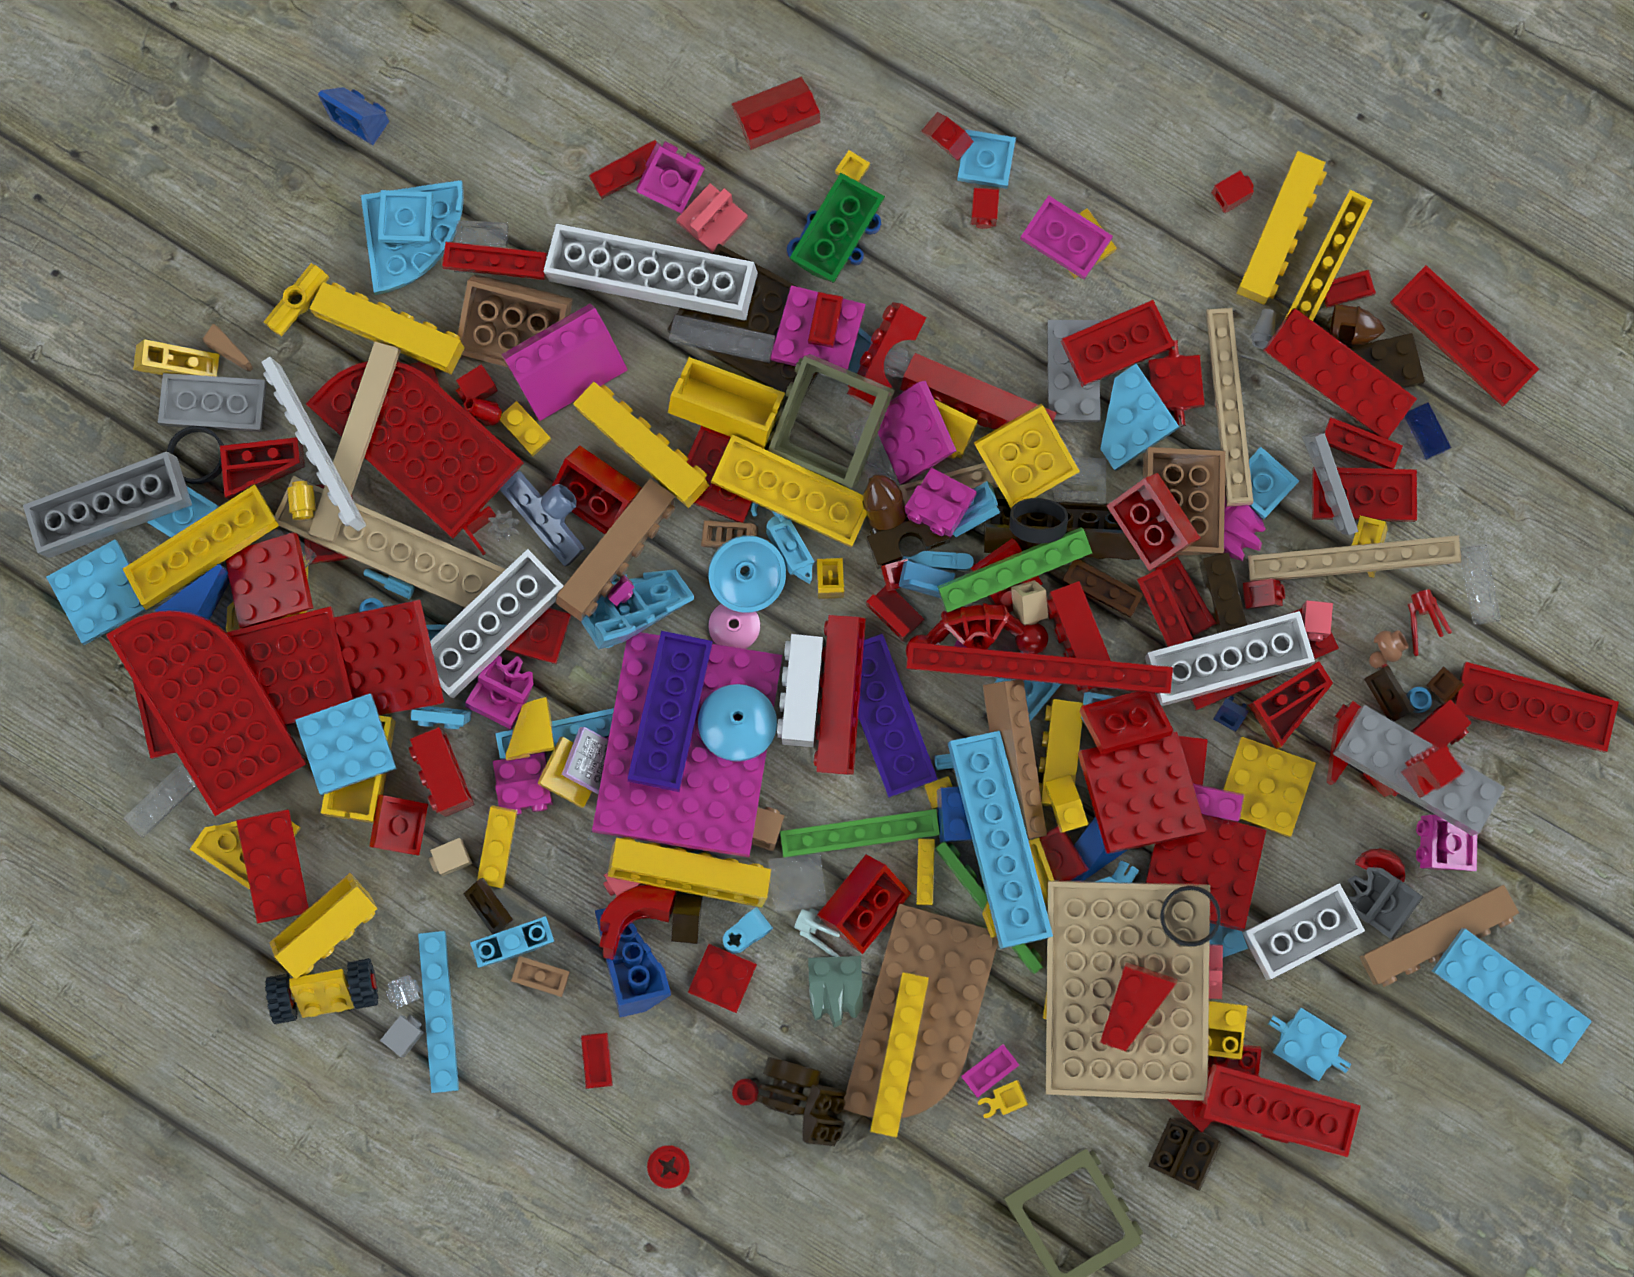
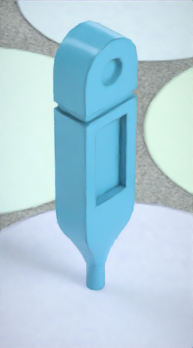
[903,551,974,571]

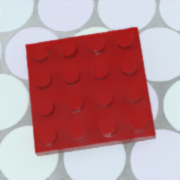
[334,599,444,715]
[1078,731,1207,854]
[1145,814,1267,932]

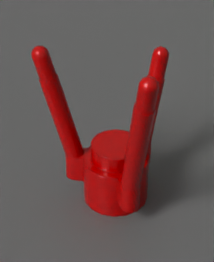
[1408,590,1452,656]

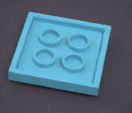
[46,539,153,645]
[295,694,397,795]

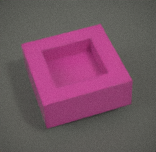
[607,575,634,606]

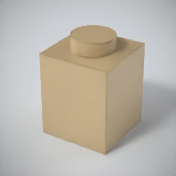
[1011,580,1048,625]
[429,838,472,876]

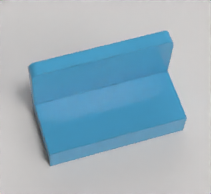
[899,561,955,598]

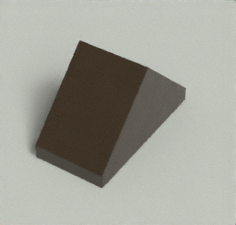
[671,891,703,944]

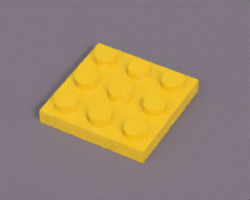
[973,403,1080,508]
[1223,737,1316,837]

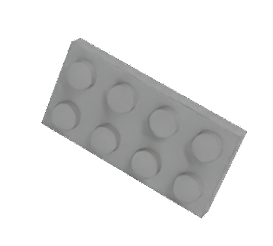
[1047,320,1100,422]
[158,373,267,432]

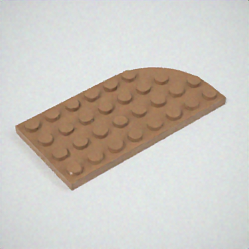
[844,904,998,1118]

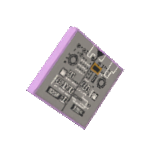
[562,727,608,795]

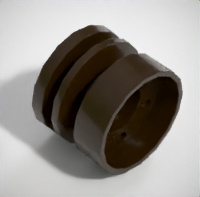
[756,1057,821,1116]

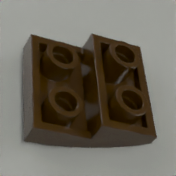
[802,1085,847,1146]
[1148,1118,1222,1191]

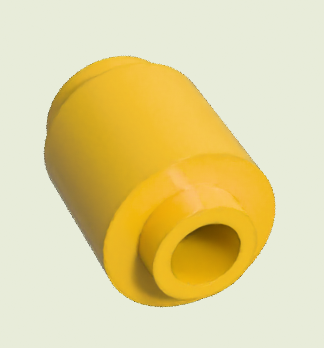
[287,481,316,520]

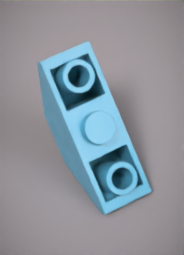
[470,916,555,968]

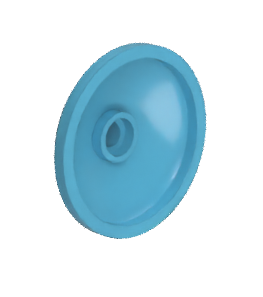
[708,535,786,613]
[698,684,777,761]

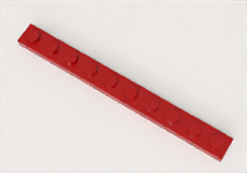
[906,642,1173,694]

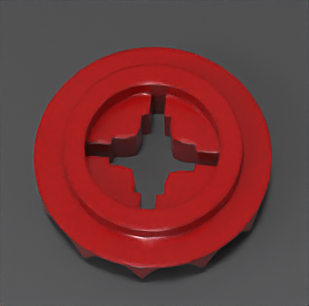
[647,1145,690,1189]

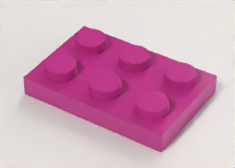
[1020,195,1113,280]

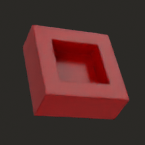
[881,559,908,591]

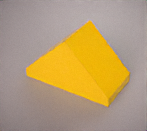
[817,558,844,599]

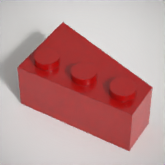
[220,437,305,500]
[1248,661,1333,749]
[1100,962,1178,1052]

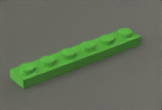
[937,528,1092,612]
[780,809,940,857]
[935,842,1043,974]

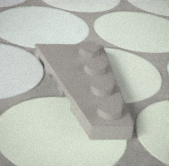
[1302,433,1358,535]

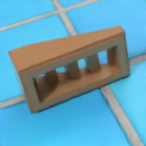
[203,324,253,372]
[701,521,758,549]

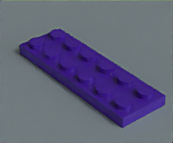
[627,630,713,792]
[858,634,938,798]

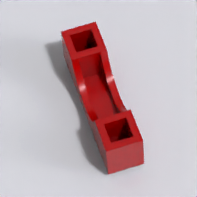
[847,302,927,408]
[1401,745,1464,798]

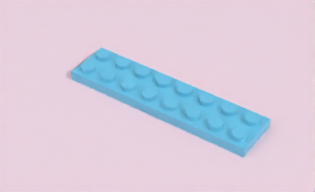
[948,731,1053,949]

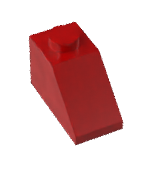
[921,112,974,161]

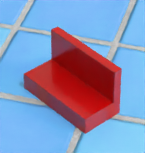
[866,585,925,641]

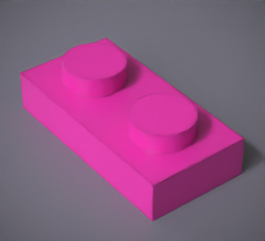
[1193,784,1245,821]
[961,1044,1019,1098]

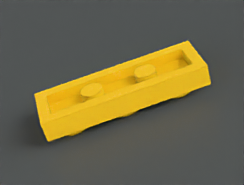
[477,805,518,888]

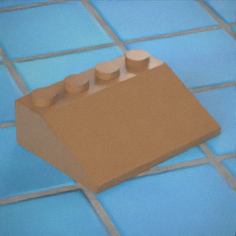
[458,274,573,367]
[1143,447,1226,556]

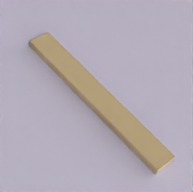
[1206,308,1253,507]
[309,342,401,543]
[1248,535,1462,582]

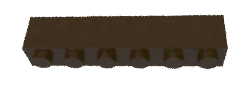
[984,499,1140,560]

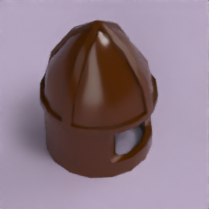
[1329,304,1385,347]
[862,475,907,530]

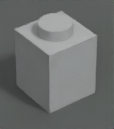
[380,1015,424,1057]

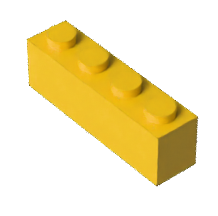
[1038,699,1083,807]

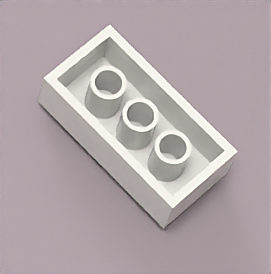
[777,634,823,747]
[1242,883,1365,980]

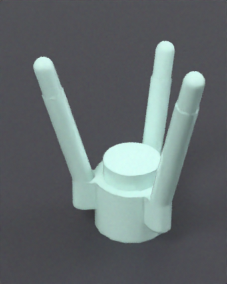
[794,908,840,957]

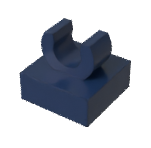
[1213,696,1249,732]

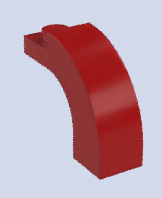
[600,885,676,960]

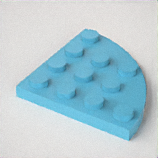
[361,180,464,295]

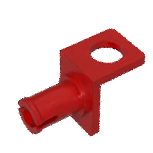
[463,506,497,555]

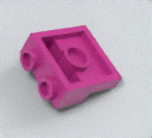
[636,141,705,214]
[905,468,976,537]
[493,752,553,815]
[1416,815,1477,872]

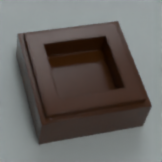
[1426,666,1465,702]

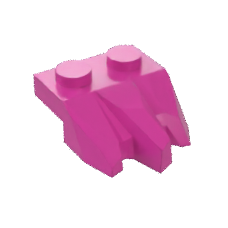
[1223,498,1266,561]
[465,655,533,729]

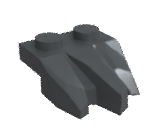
[1347,867,1423,940]

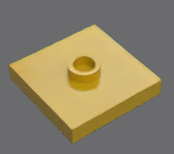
[537,737,592,808]

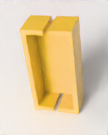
[668,357,785,449]
[321,716,396,823]
[269,873,378,980]

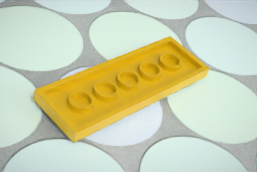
[710,434,867,547]
[123,485,279,610]

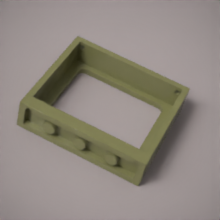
[767,354,895,488]
[1002,1148,1143,1277]

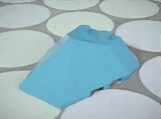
[581,570,694,649]

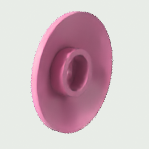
[708,603,760,649]

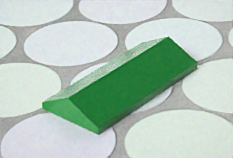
[790,173,885,283]

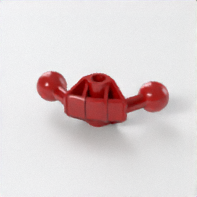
[905,603,1049,658]

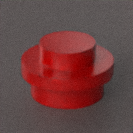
[732,1079,759,1106]

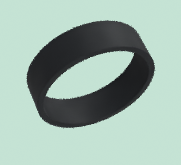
[167,426,224,484]
[1009,498,1068,543]
[1160,886,1221,947]

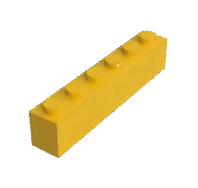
[1236,151,1327,305]
[1284,190,1373,321]
[310,282,465,375]
[573,382,709,508]
[607,837,771,908]
[870,972,929,1137]

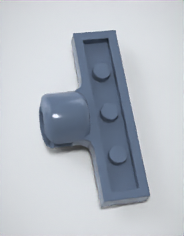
[500,471,586,567]

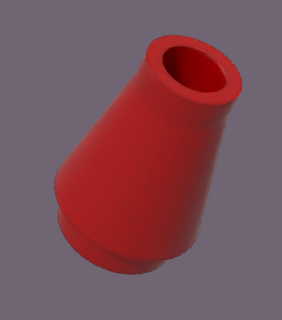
[464,396,502,426]

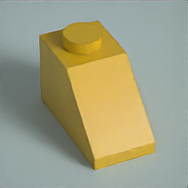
[1045,775,1088,833]

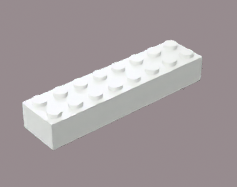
[544,224,758,320]

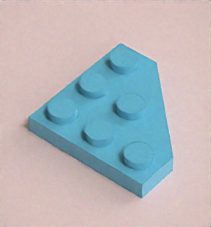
[1100,364,1180,471]

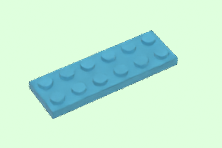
[1432,928,1592,1064]

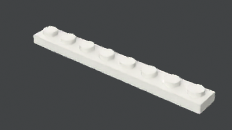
[262,357,366,531]

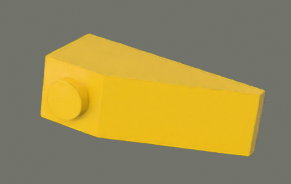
[133,339,220,377]

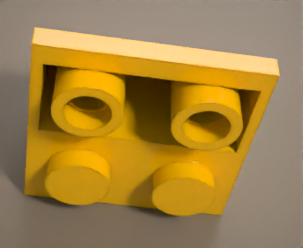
[1208,1000,1248,1060]

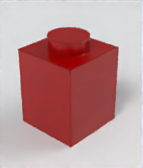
[1211,170,1254,213]
[971,187,1000,229]
[456,364,498,403]

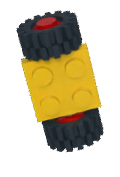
[265,958,379,1025]

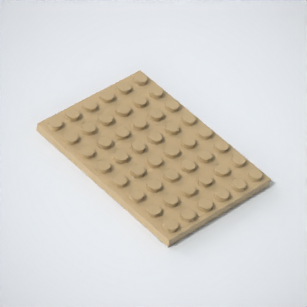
[1046,880,1210,1100]

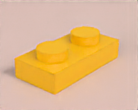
[499,401,551,457]

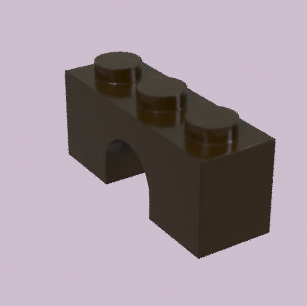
[866,517,951,570]
[1199,553,1247,634]

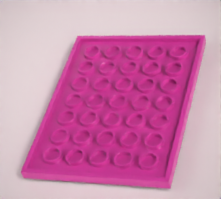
[592,632,782,857]

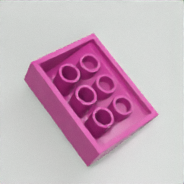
[501,303,628,421]

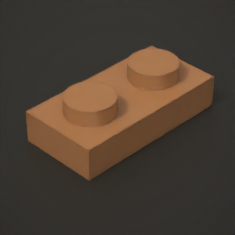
[511,956,570,997]

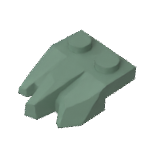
[808,956,863,1028]

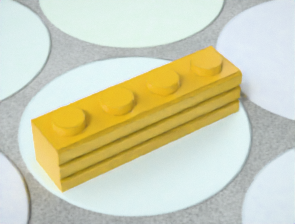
[916,838,935,906]

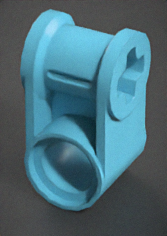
[723,907,773,954]

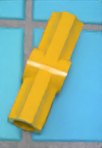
[263,263,329,337]

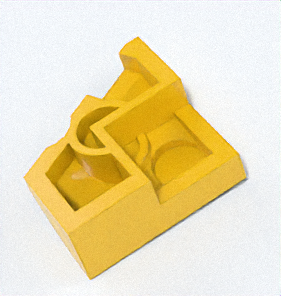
[505,697,555,761]

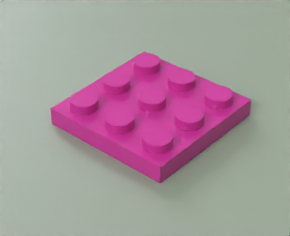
[771,285,866,370]
[878,381,956,485]

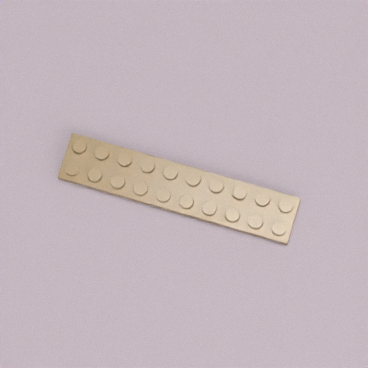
[274,476,506,608]

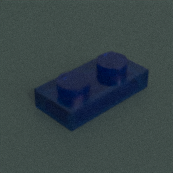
[1404,402,1452,460]

